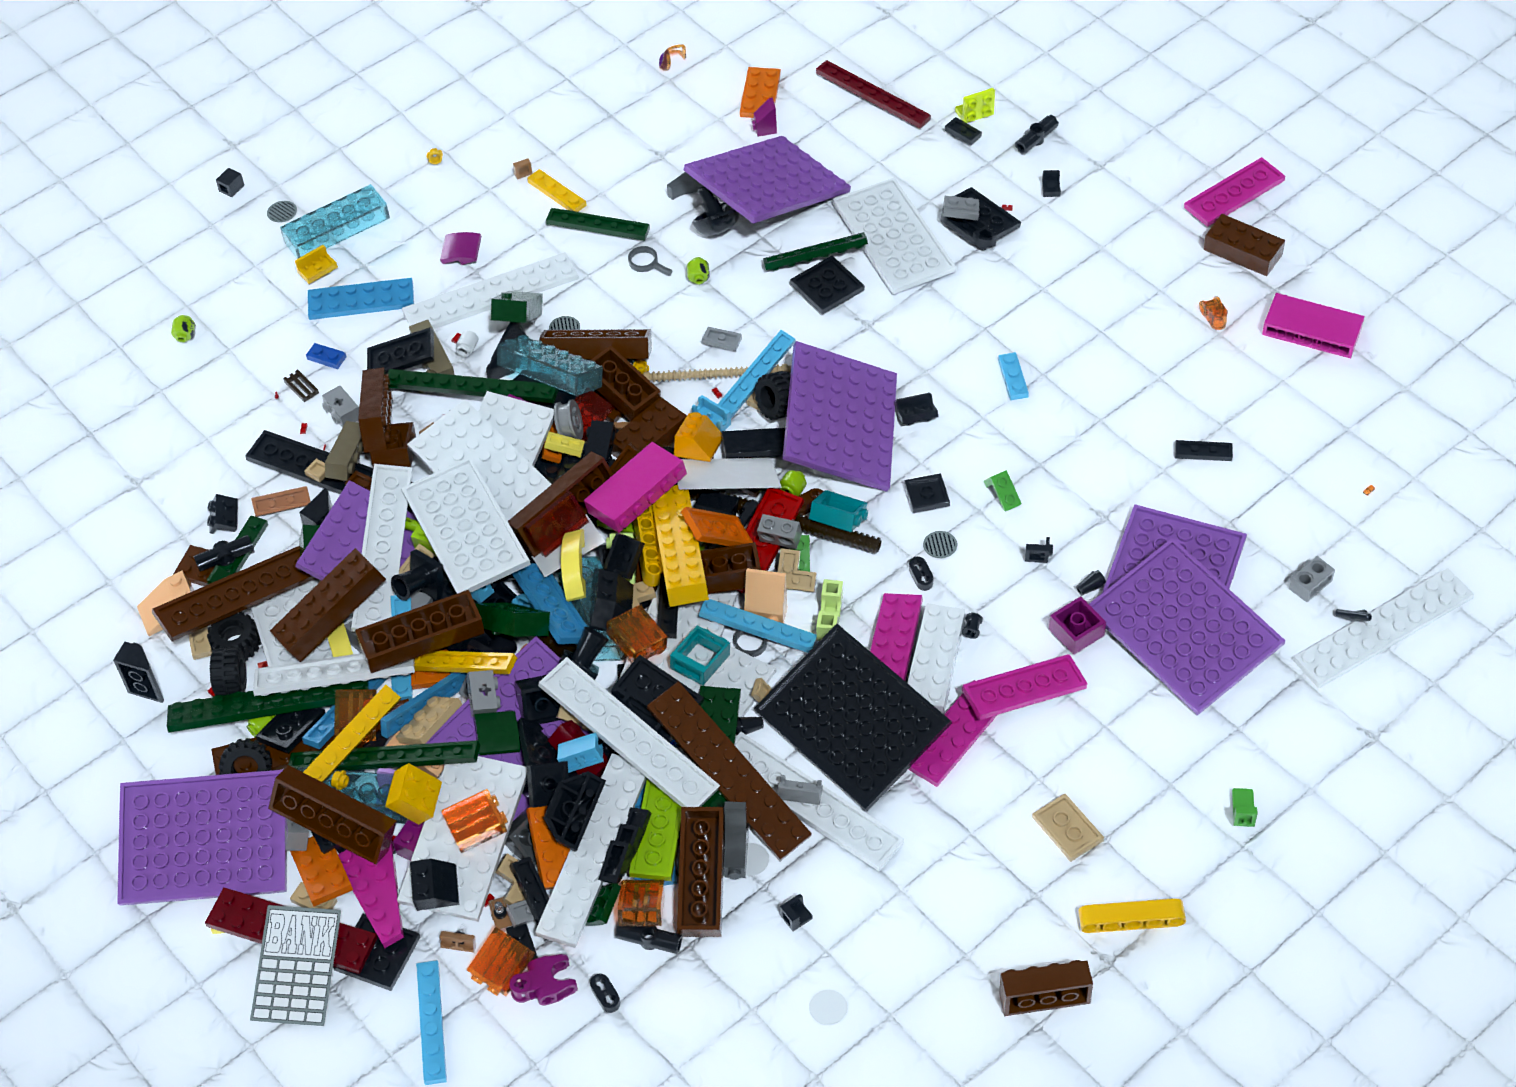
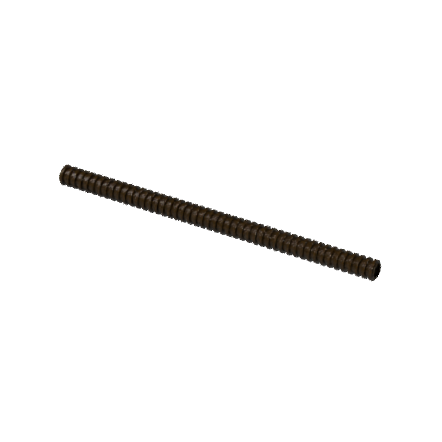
[674,485,882,554]

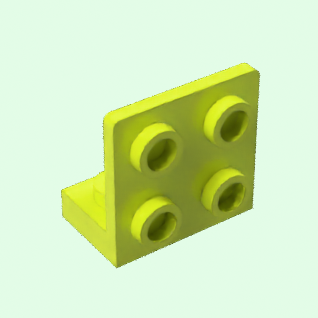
[955,88,995,123]

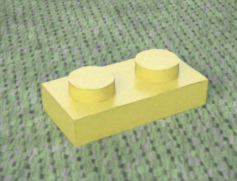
[544,432,585,458]

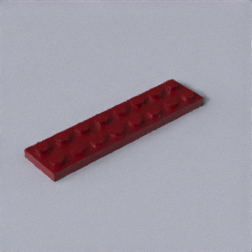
[205,887,378,974]

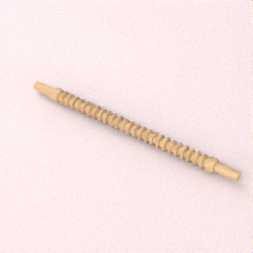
[643,364,791,382]

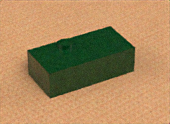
[491,291,543,323]
[475,602,550,637]

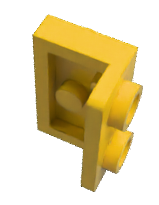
[295,245,338,284]

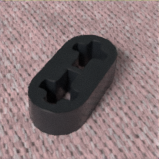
[909,556,934,591]
[590,973,620,1013]

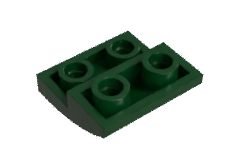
[474,711,520,755]
[585,883,621,926]

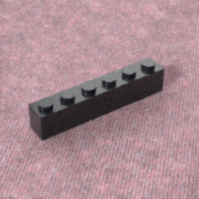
[583,420,616,528]

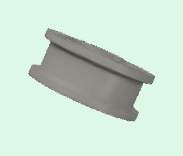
[554,399,583,440]

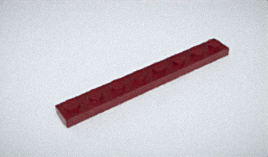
[816,60,931,129]

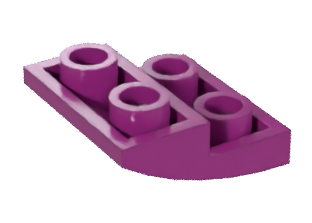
[440,232,482,265]

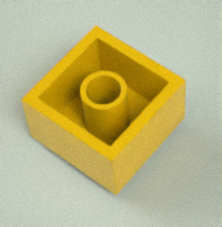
[385,763,442,825]

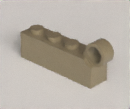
[408,320,455,393]
[325,421,364,481]

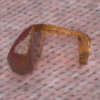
[659,44,687,71]

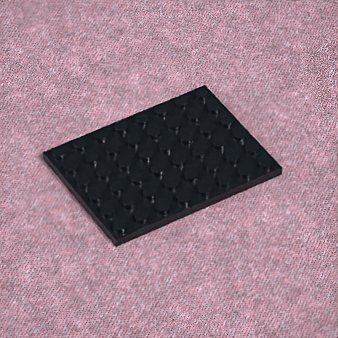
[754,624,952,811]

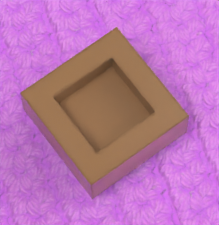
[513,158,533,180]

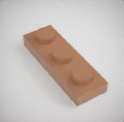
[251,486,311,517]

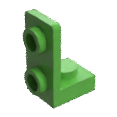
[984,470,1022,512]
[790,535,810,572]
[1232,788,1258,827]

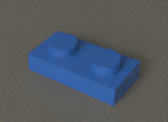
[306,342,347,370]

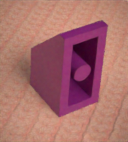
[751,97,777,137]

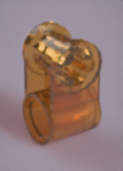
[1199,296,1228,330]

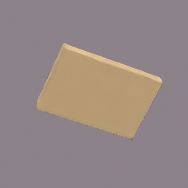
[1032,793,1104,862]

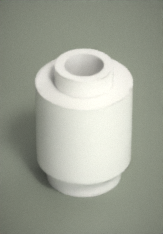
[456,330,479,357]

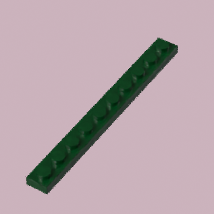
[388,369,559,403]
[288,740,480,772]

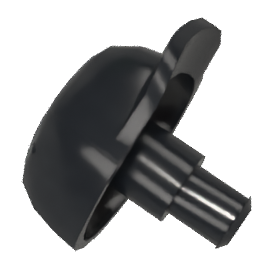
[692,186,740,236]

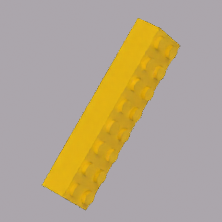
[652,485,709,607]

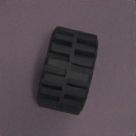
[755,371,791,420]
[207,612,261,662]
[209,647,247,696]
[219,738,272,775]

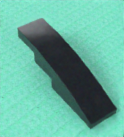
[598,807,652,884]

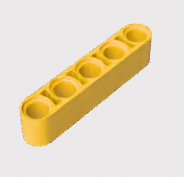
[633,505,663,587]
[1078,899,1186,933]

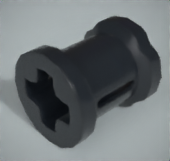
[962,613,983,639]

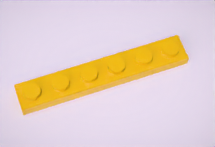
[415,651,517,674]
[303,684,401,782]

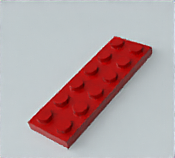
[736,488,804,594]

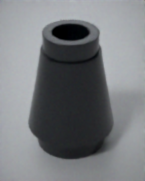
[1076,570,1106,596]
[736,717,764,735]

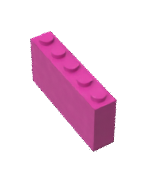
[1262,293,1365,359]
[584,442,687,533]

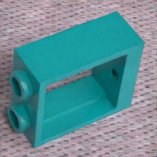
[809,490,868,532]
[670,625,730,686]

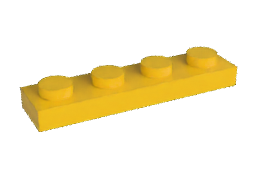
[527,169,587,212]

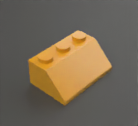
[674,412,722,462]

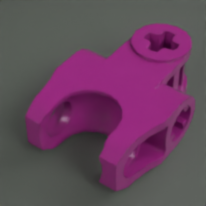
[509,954,578,1006]

